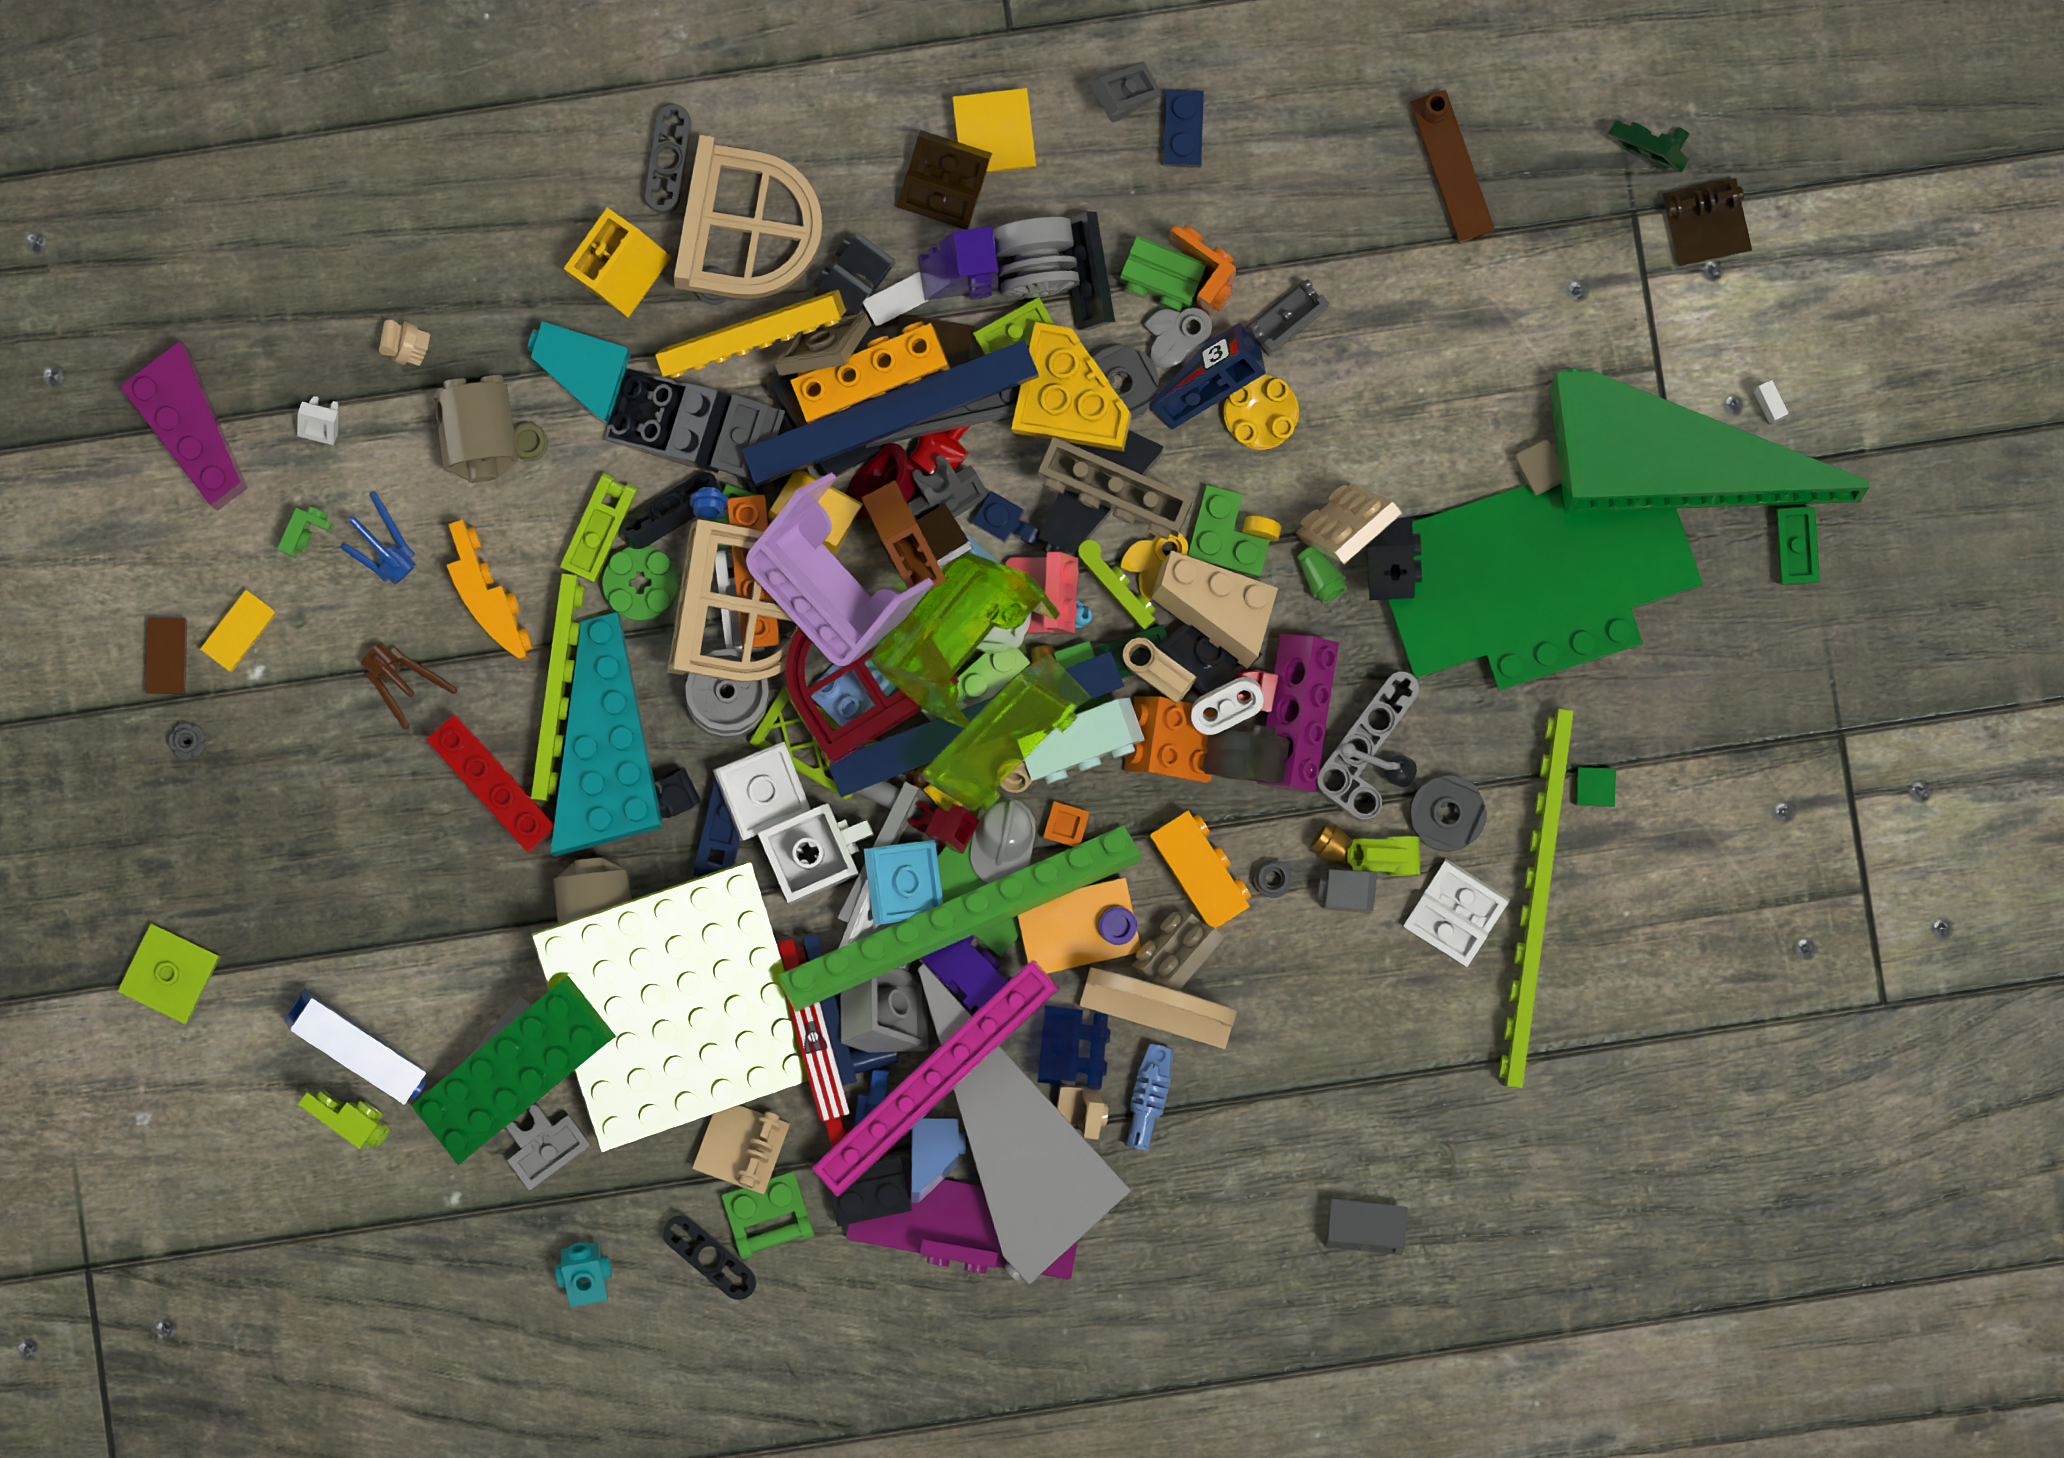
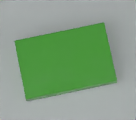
[937,835,1021,957]

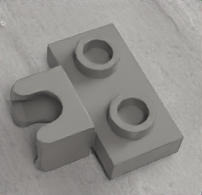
[506,1103,592,1191]

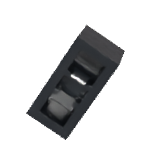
[1367,518,1422,601]

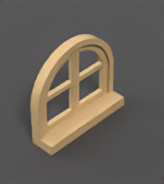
[674,135,822,299]
[667,519,799,682]
[1079,968,1237,1050]

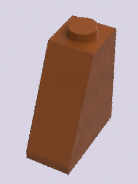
[862,481,947,591]

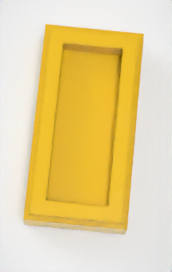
[200,590,277,673]

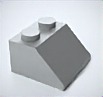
[841,968,928,1053]

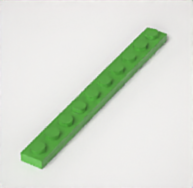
[778,825,1141,1012]

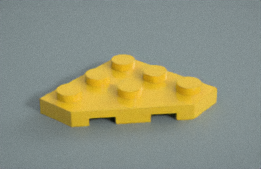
[1011,322,1131,451]

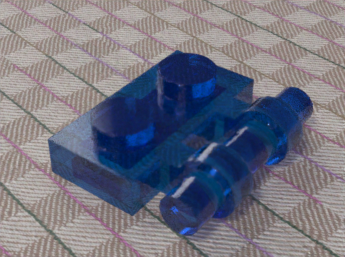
[1037,1005,1111,1090]

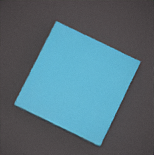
[864,840,944,925]

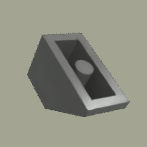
[1318,869,1378,914]

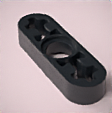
[620,472,723,549]
[663,1216,757,1300]

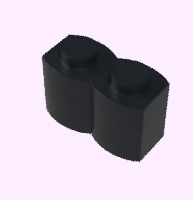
[813,233,895,317]

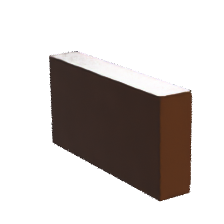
[146,618,187,695]

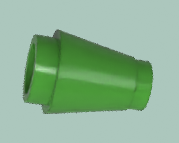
[1297,547,1348,604]

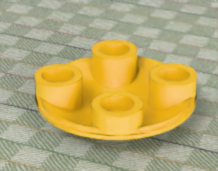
[1224,375,1299,450]

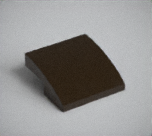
[897,130,992,230]

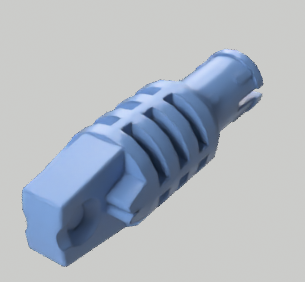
[1125,1044,1174,1151]

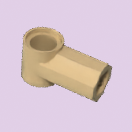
[1123,638,1197,704]

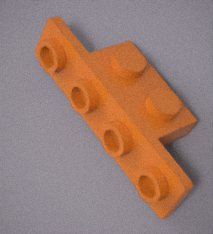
[728,495,780,648]

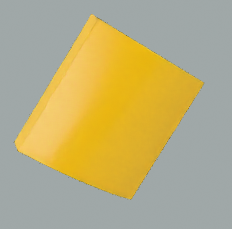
[953,88,1036,173]

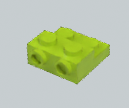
[298,1090,392,1150]

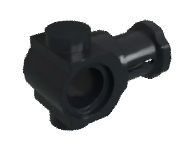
[654,766,701,819]

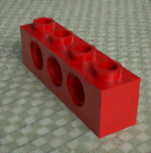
[426,714,554,854]

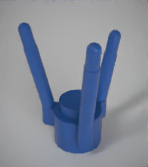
[341,492,417,585]

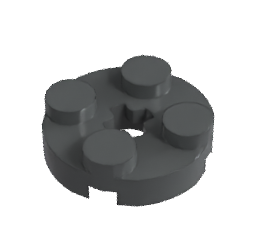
[1093,345,1159,421]
[1410,775,1487,852]

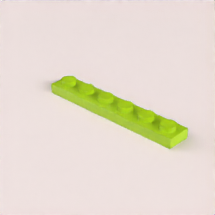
[531,574,585,803]

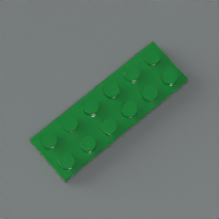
[411,976,617,1165]

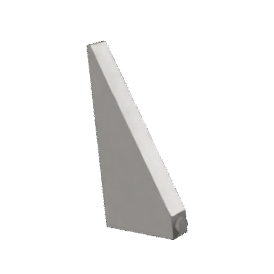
[918,964,1131,1284]

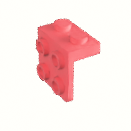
[1005,552,1079,633]

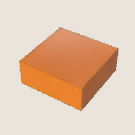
[1043,801,1090,847]

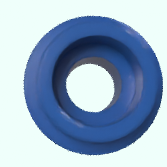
[690,487,728,519]

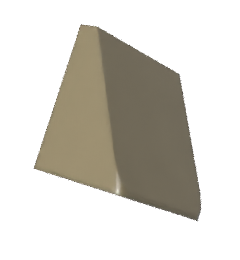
[1515,439,1562,496]

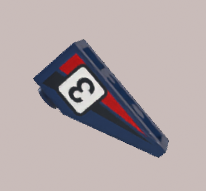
[1151,322,1266,430]

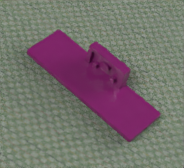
[846,1172,1078,1280]

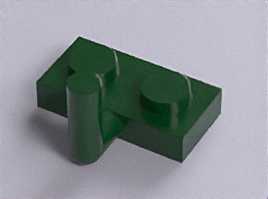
[1608,121,1690,172]

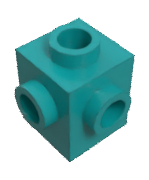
[555,1242,612,1307]

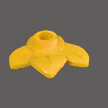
[1121,533,1189,601]

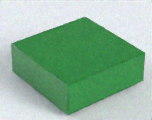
[1576,767,1616,807]

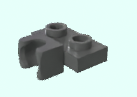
[908,455,988,521]

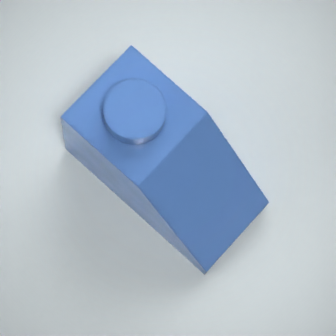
[911,1118,966,1203]

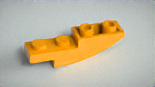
[447,519,533,662]

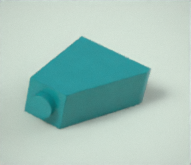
[527,321,631,424]

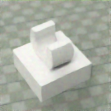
[297,396,339,445]

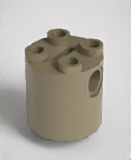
[433,375,518,483]
[553,857,632,924]

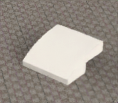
[1403,859,1510,967]

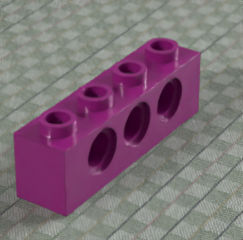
[1257,634,1339,792]

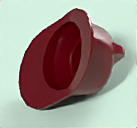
[846,442,924,520]

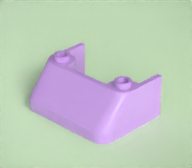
[746,472,934,666]

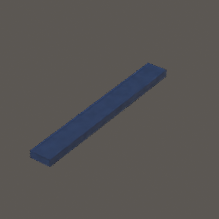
[742,340,1039,487]
[829,651,1125,798]

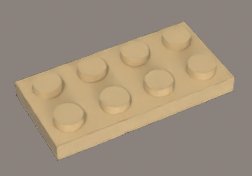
[1295,483,1402,564]

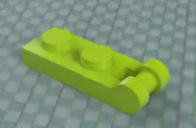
[560,472,639,584]
[1078,540,1156,631]

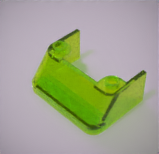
[872,553,1060,728]
[921,654,1091,811]

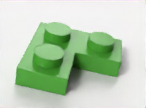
[1188,485,1270,578]

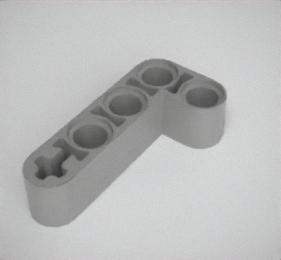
[1316,672,1419,822]

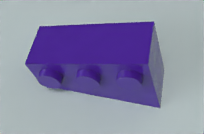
[918,226,998,300]
[921,935,1013,1014]

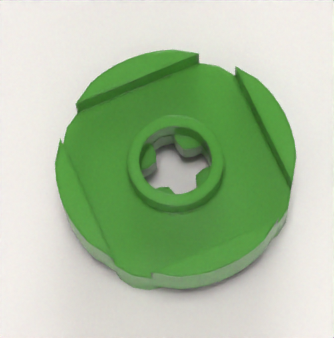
[603,546,679,622]

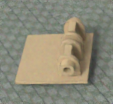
[692,1105,790,1195]

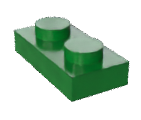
[1775,507,1820,585]

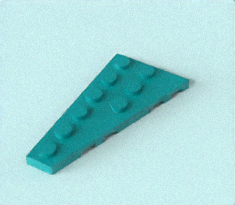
[551,612,663,857]

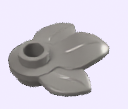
[1145,307,1213,368]

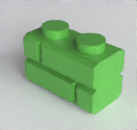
[1120,236,1207,312]

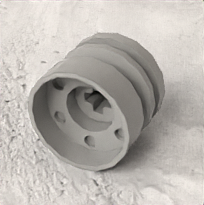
[993,217,1079,298]

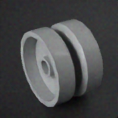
[685,649,769,739]

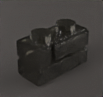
[1202,724,1290,784]

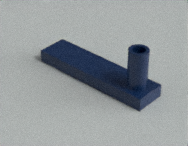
[802,934,899,1086]

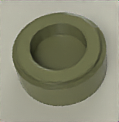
[514,423,548,462]

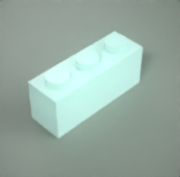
[1017,697,1145,785]

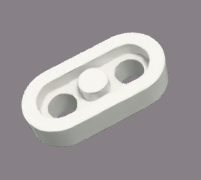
[1191,677,1263,735]

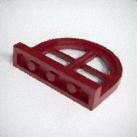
[785,596,959,768]

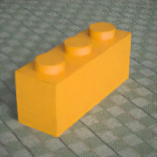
[1149,811,1252,929]

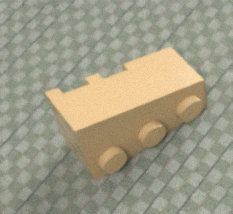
[1151,551,1278,669]

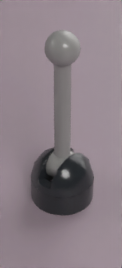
[1341,743,1417,788]

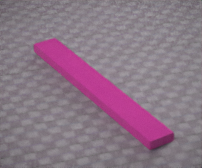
[812,960,1060,1197]

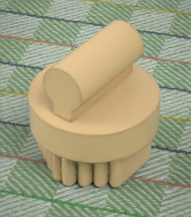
[379,320,430,366]

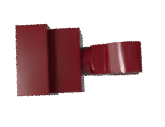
[908,802,979,854]

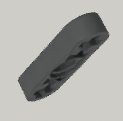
[645,104,692,214]

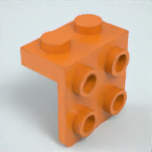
[1170,225,1236,316]
[1124,696,1218,783]

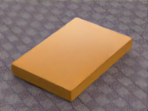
[1017,877,1141,973]

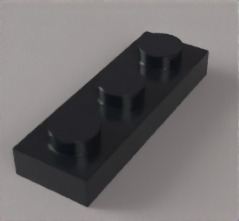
[1065,211,1115,330]

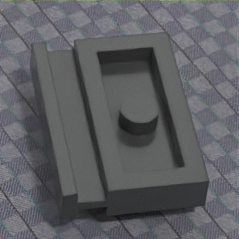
[709,394,785,481]

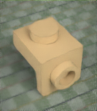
[1056,1084,1108,1139]

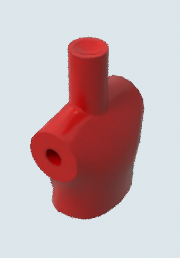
[908,426,970,476]

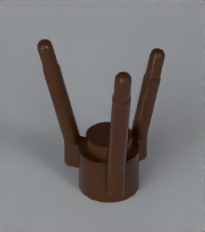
[361,643,457,729]

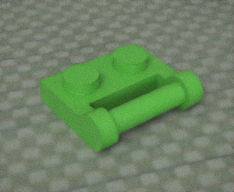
[721,1171,815,1260]

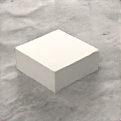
[1754,380,1789,425]

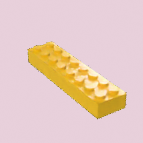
[655,289,846,379]

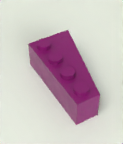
[120,341,248,511]

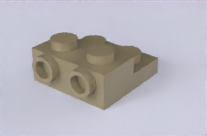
[1132,909,1225,992]

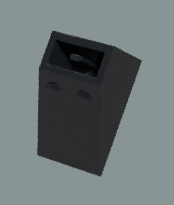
[604,368,731,474]

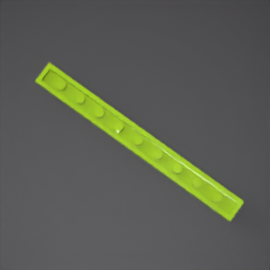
[1499,709,1574,1089]

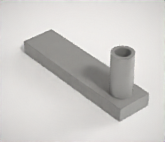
[838,781,924,924]

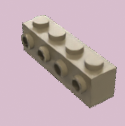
[1038,437,1194,539]

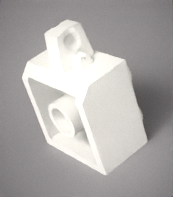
[758,803,874,905]

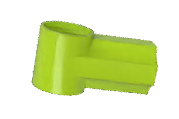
[1347,836,1420,876]

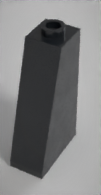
[1038,430,1164,556]

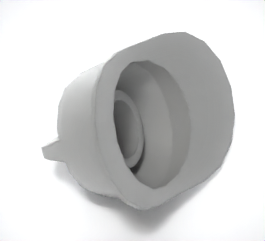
[970,798,1036,883]

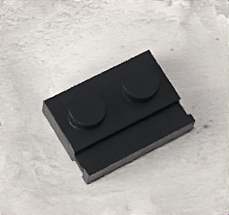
[829,1156,913,1227]

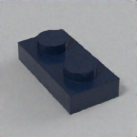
[1164,90,1204,168]

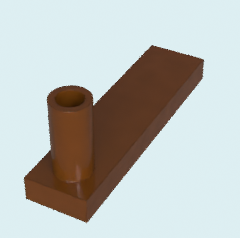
[1409,89,1495,244]

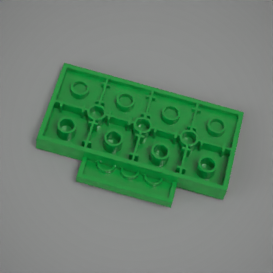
[1386,483,1703,692]

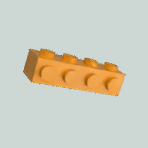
[790,322,951,424]

